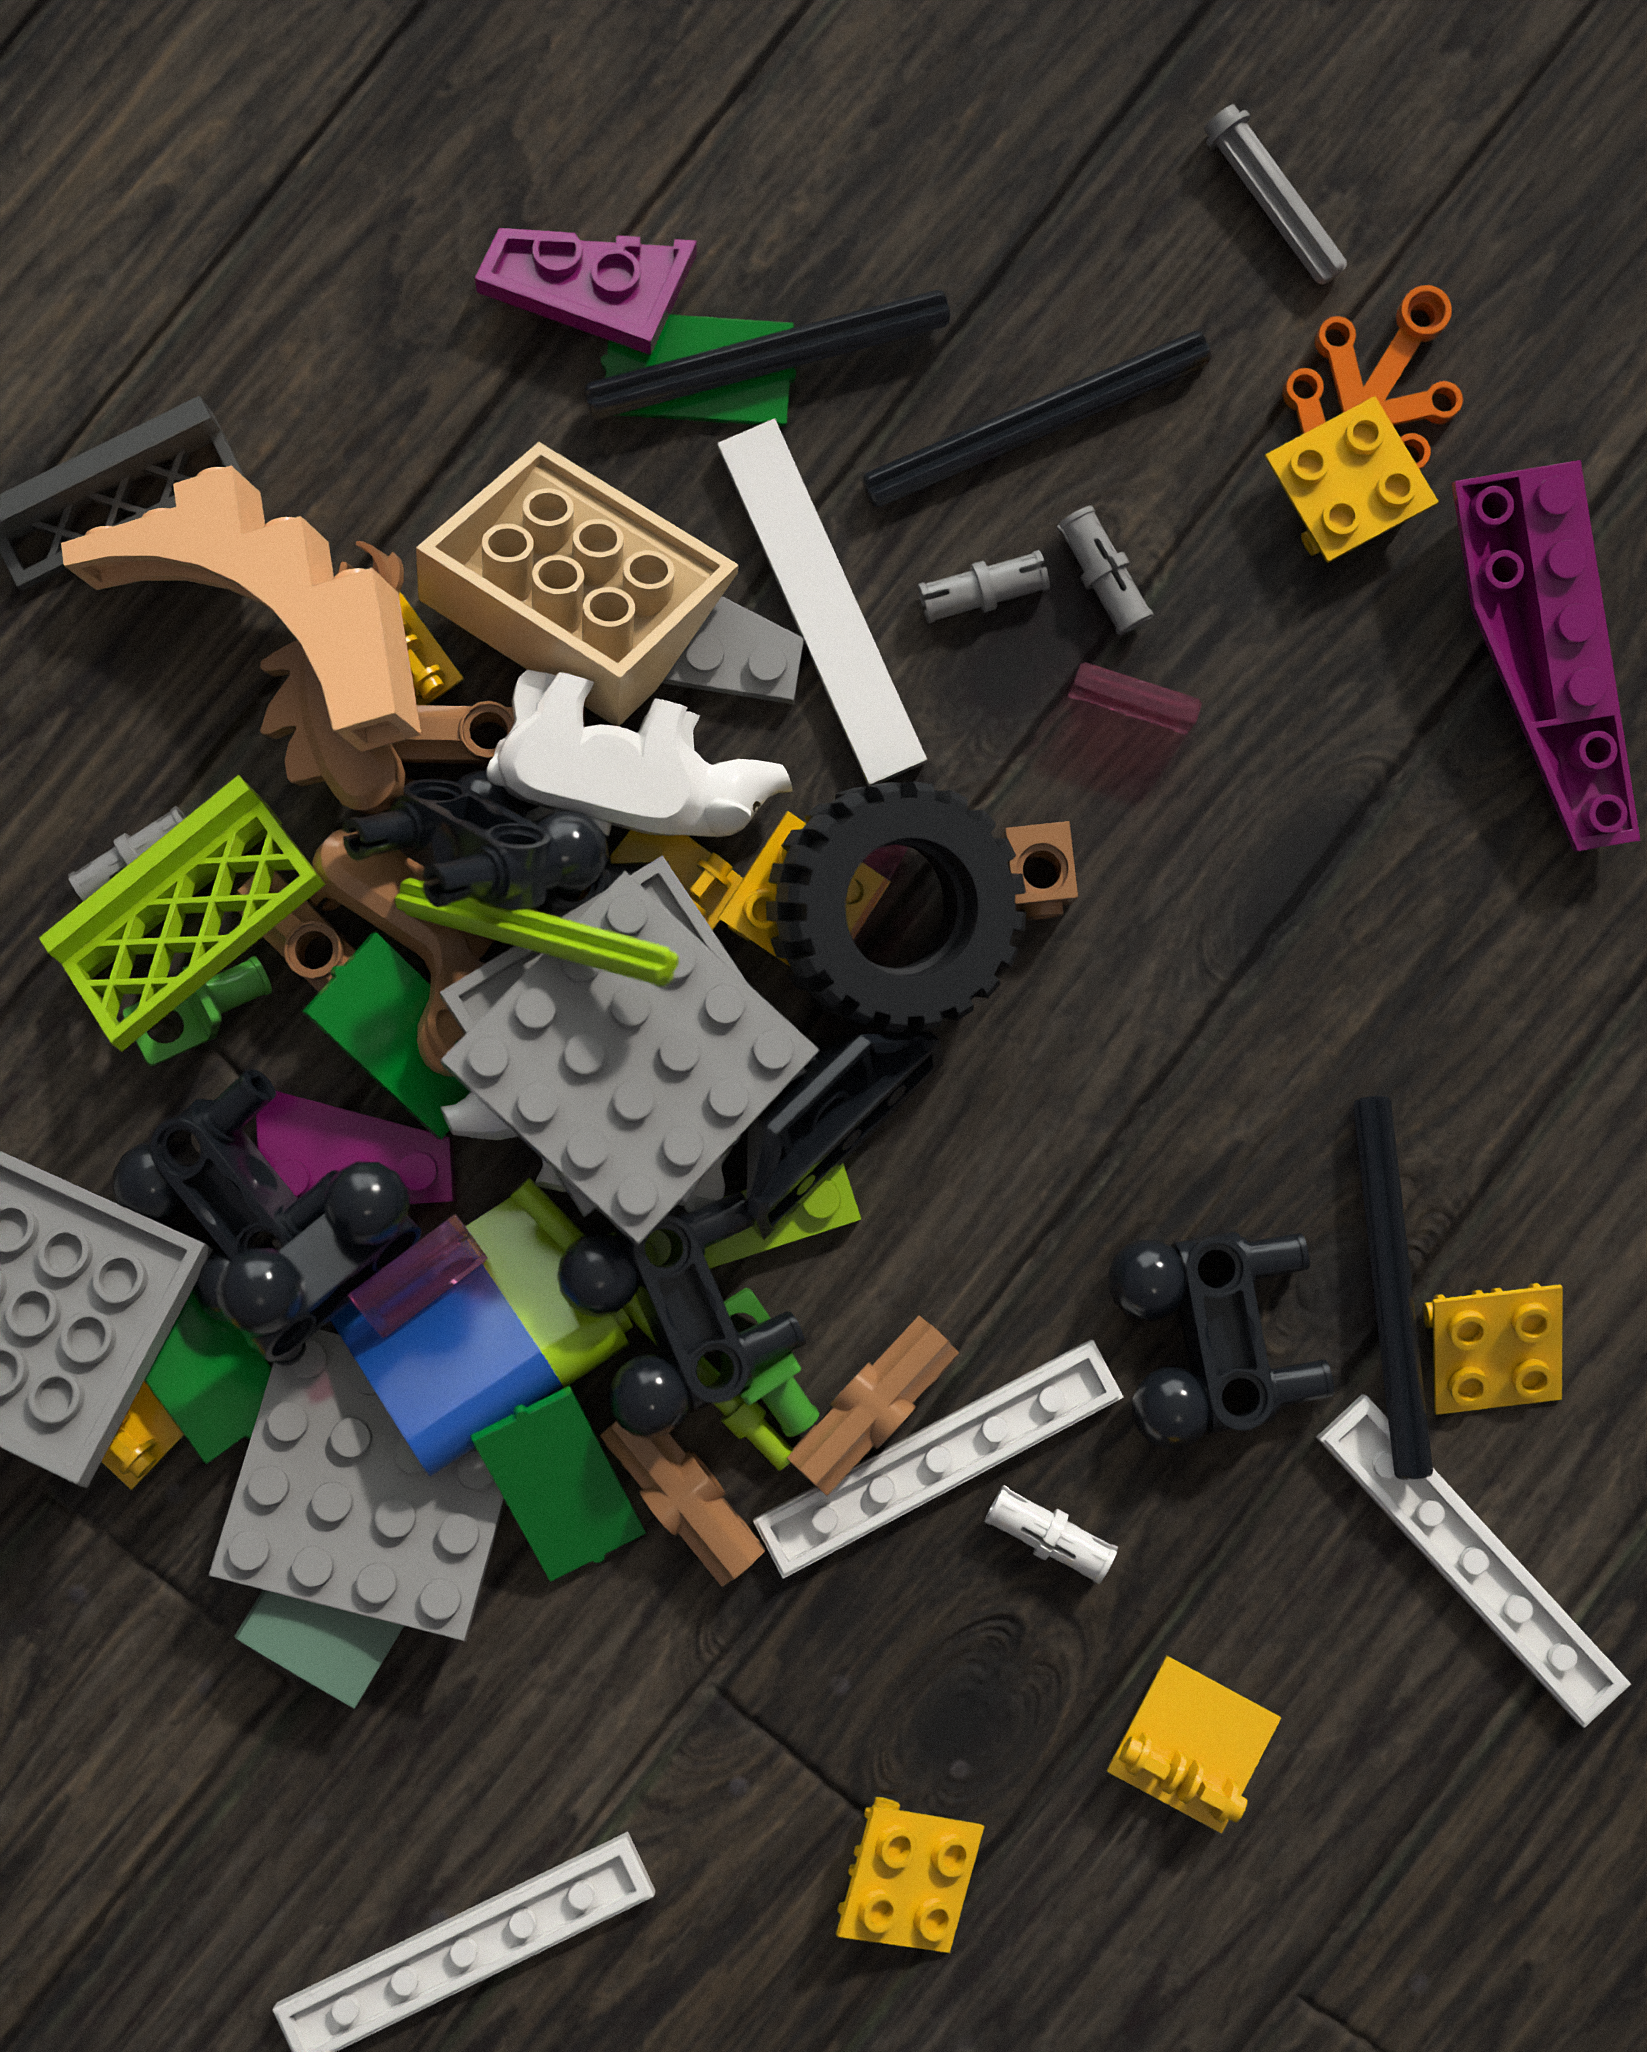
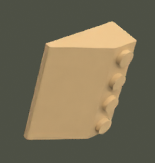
[416,442,739,727]

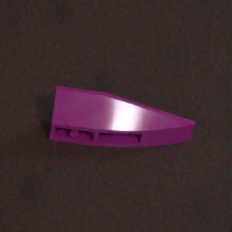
[1451,460,1641,852]

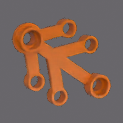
[1283,285,1463,471]

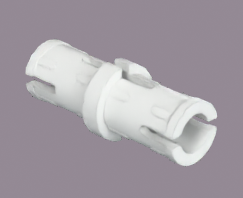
[984,1485,1118,1584]

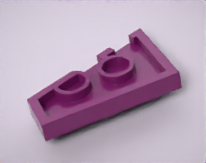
[475,228,697,355]
[256,1091,456,1204]

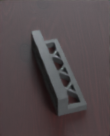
[0,395,246,591]

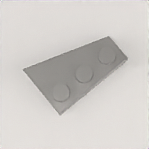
[662,596,804,704]

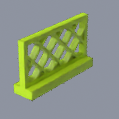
[39,775,326,1052]

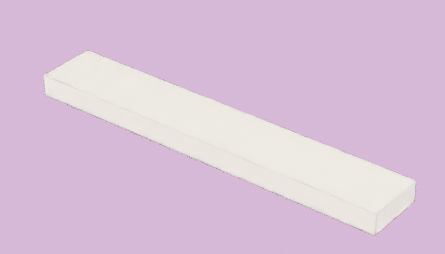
[717,418,927,786]
[753,1339,1124,1579]
[1316,1394,1631,1728]
[272,1832,655,2052]

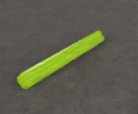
[395,878,679,987]

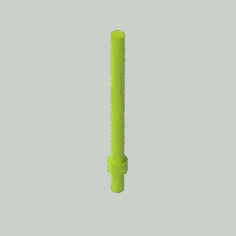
[511,1178,793,1471]

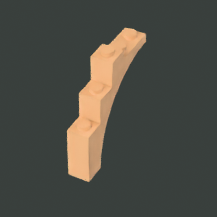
[61,465,421,752]

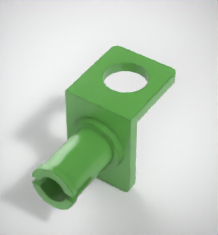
[123,956,272,1066]
[724,1288,819,1437]

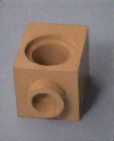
[1001,821,1078,920]

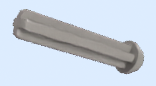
[1204,104,1347,284]

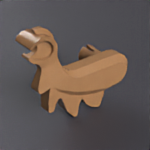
[260,541,414,814]
[308,829,494,1076]

